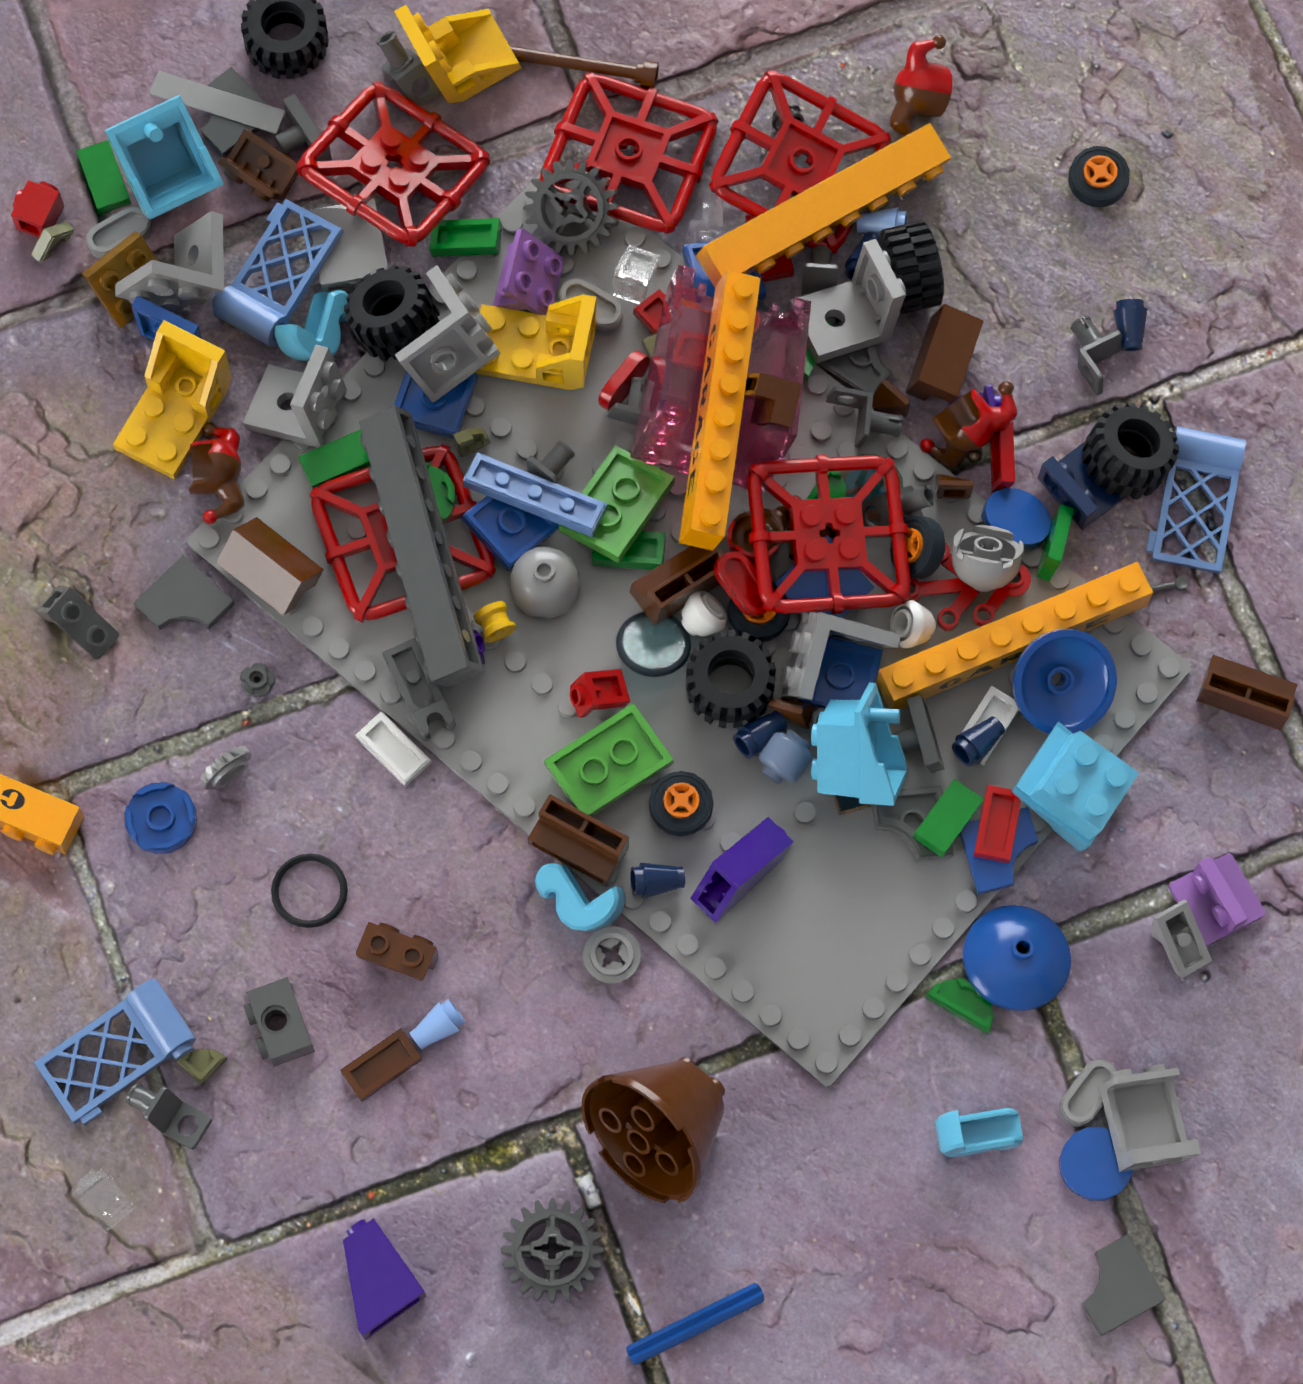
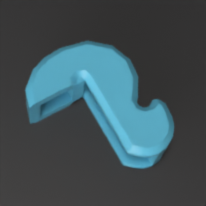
[275,290,348,362]
[535,863,626,932]
[935,1108,1024,1157]

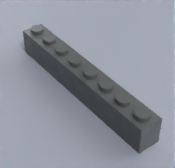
[359,405,484,687]

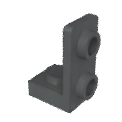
[35,585,119,660]

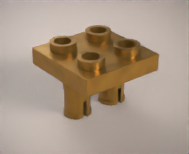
[82,231,158,328]

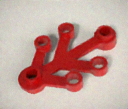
[896,543,1031,631]

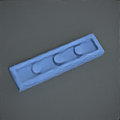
[463,452,607,538]

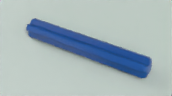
[626,1283,765,1365]

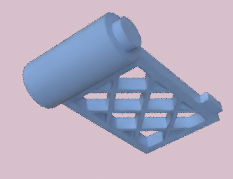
[212,199,344,347]
[1146,426,1246,574]
[34,979,196,1125]

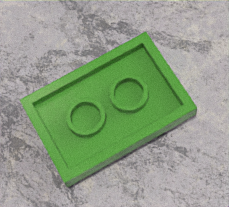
[559,445,675,563]
[544,703,674,817]

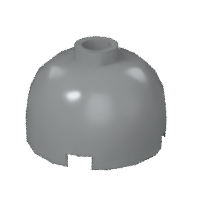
[952,525,1024,592]
[510,546,580,619]

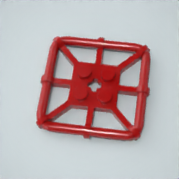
[709,70,892,254]
[539,72,719,234]
[296,81,491,247]
[309,444,497,623]
[747,454,911,614]

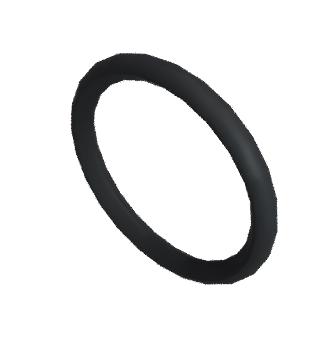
[271,853,348,928]

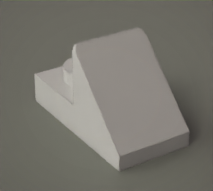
[1151,899,1212,978]

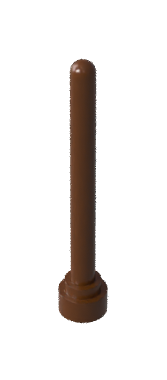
[510,46,659,88]

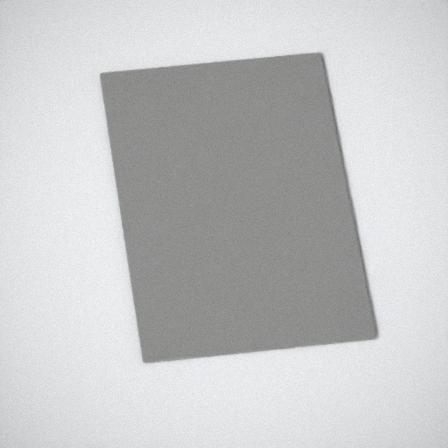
[187,159,1191,1087]

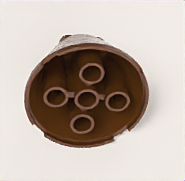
[581,1057,725,1203]

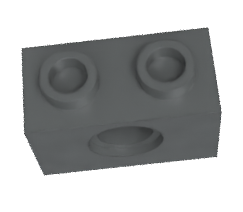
[243,977,315,1067]

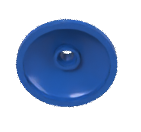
[1012,629,1117,734]
[962,905,1071,1011]

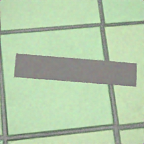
[149,71,285,134]

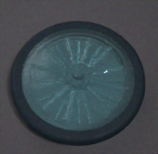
[616,612,691,677]

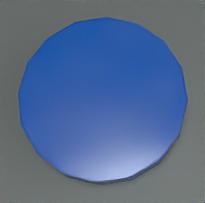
[981,488,1051,550]
[124,782,197,854]
[1059,1127,1133,1201]

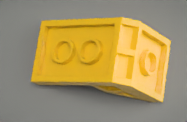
[394,4,522,104]
[475,294,597,390]
[113,320,232,480]

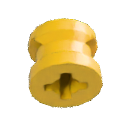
[473,601,517,643]

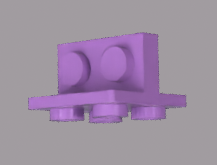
[493,229,564,315]
[1168,853,1266,947]

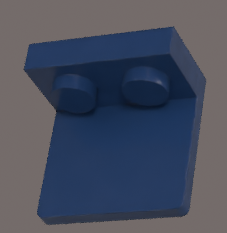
[1038,442,1129,530]

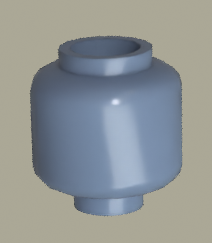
[759,729,812,785]

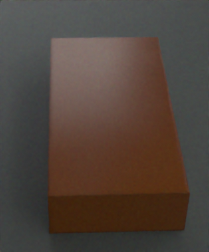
[340,1028,422,1102]

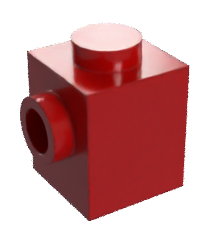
[11,180,64,237]

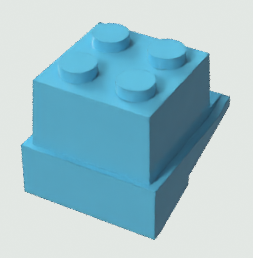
[104,95,224,220]
[811,682,908,806]
[1011,722,1139,852]

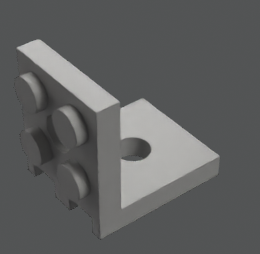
[115,211,224,314]
[788,239,906,363]
[395,265,501,403]
[243,345,347,448]
[780,612,901,700]

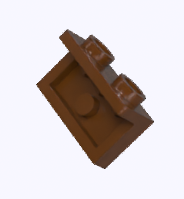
[218,129,298,202]
[356,922,438,981]

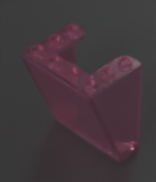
[630,265,812,493]

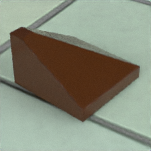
[872,379,911,418]
[935,474,974,499]
[768,697,814,729]

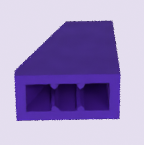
[690,817,794,923]
[343,1218,427,1340]

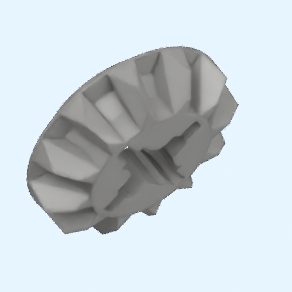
[200,746,252,790]
[583,926,641,985]

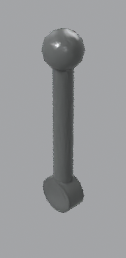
[1150,576,1189,592]

